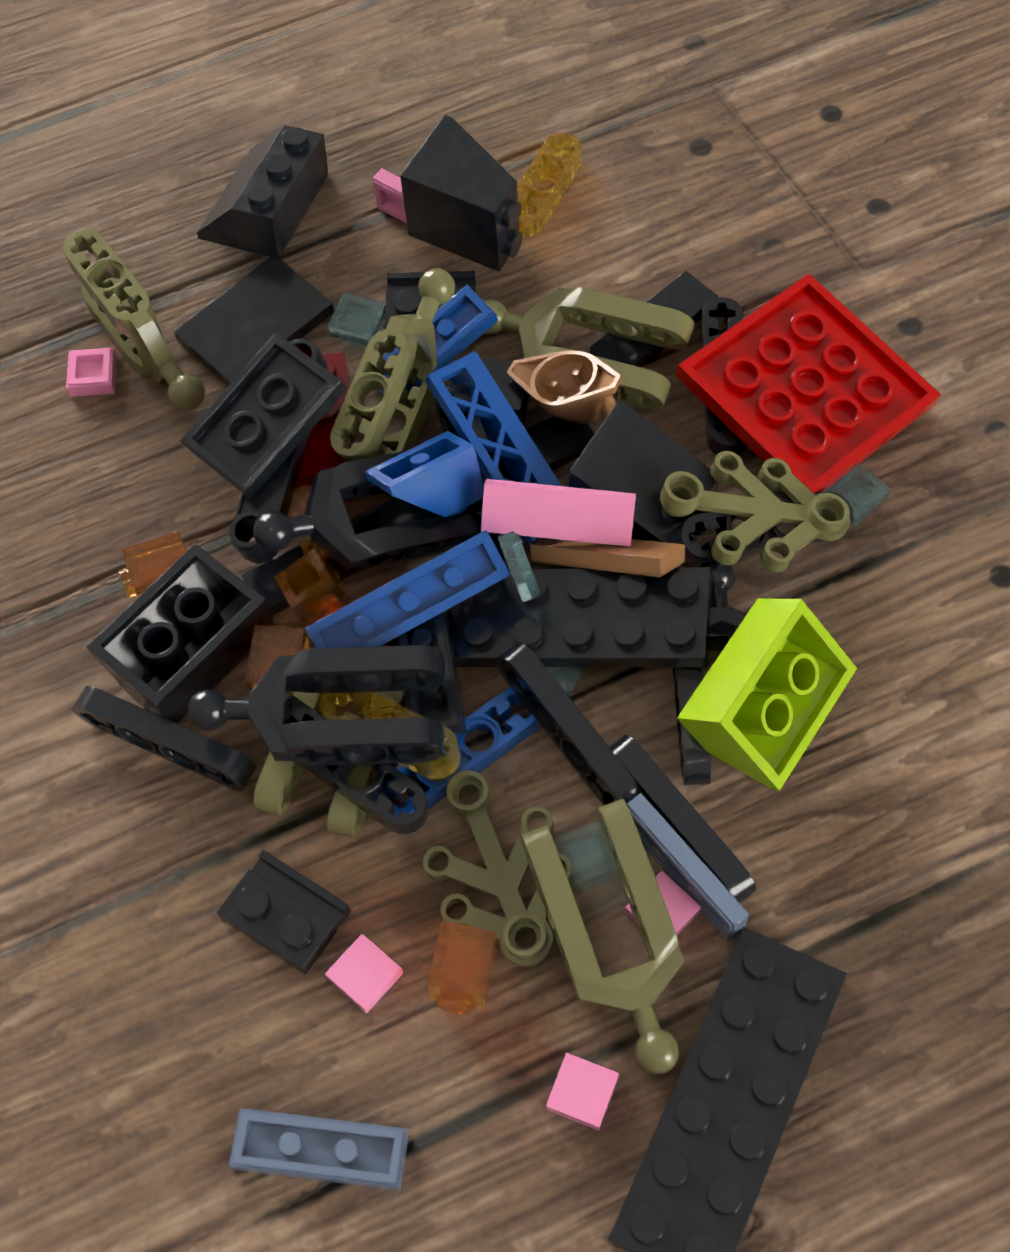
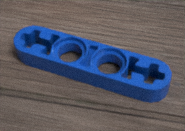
[374,687,540,817]

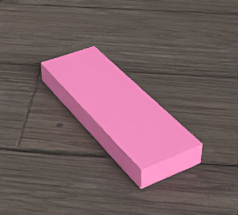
[481,479,636,547]

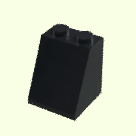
[400,114,523,272]
[569,400,719,543]

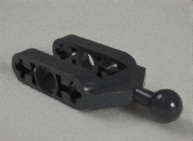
[253,451,481,569]
[672,560,790,786]
[187,645,445,766]

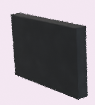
[173,257,334,386]
[180,332,347,500]

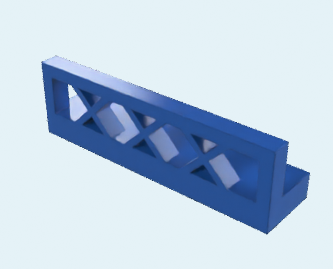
[425,351,562,544]
[305,530,511,648]

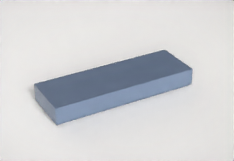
[627,793,749,942]
[229,1108,409,1191]

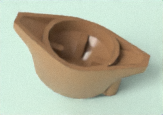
[507,350,622,424]

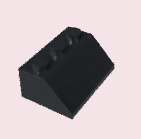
[197,125,328,258]
[86,544,276,724]

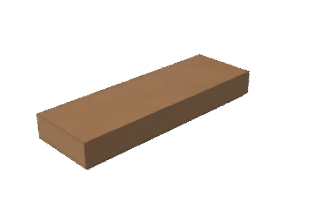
[530,538,685,577]

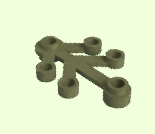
[660,451,850,572]
[422,770,574,967]

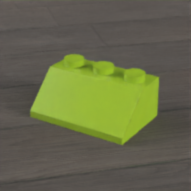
[677,598,857,791]

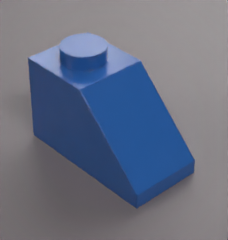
[365,431,484,518]

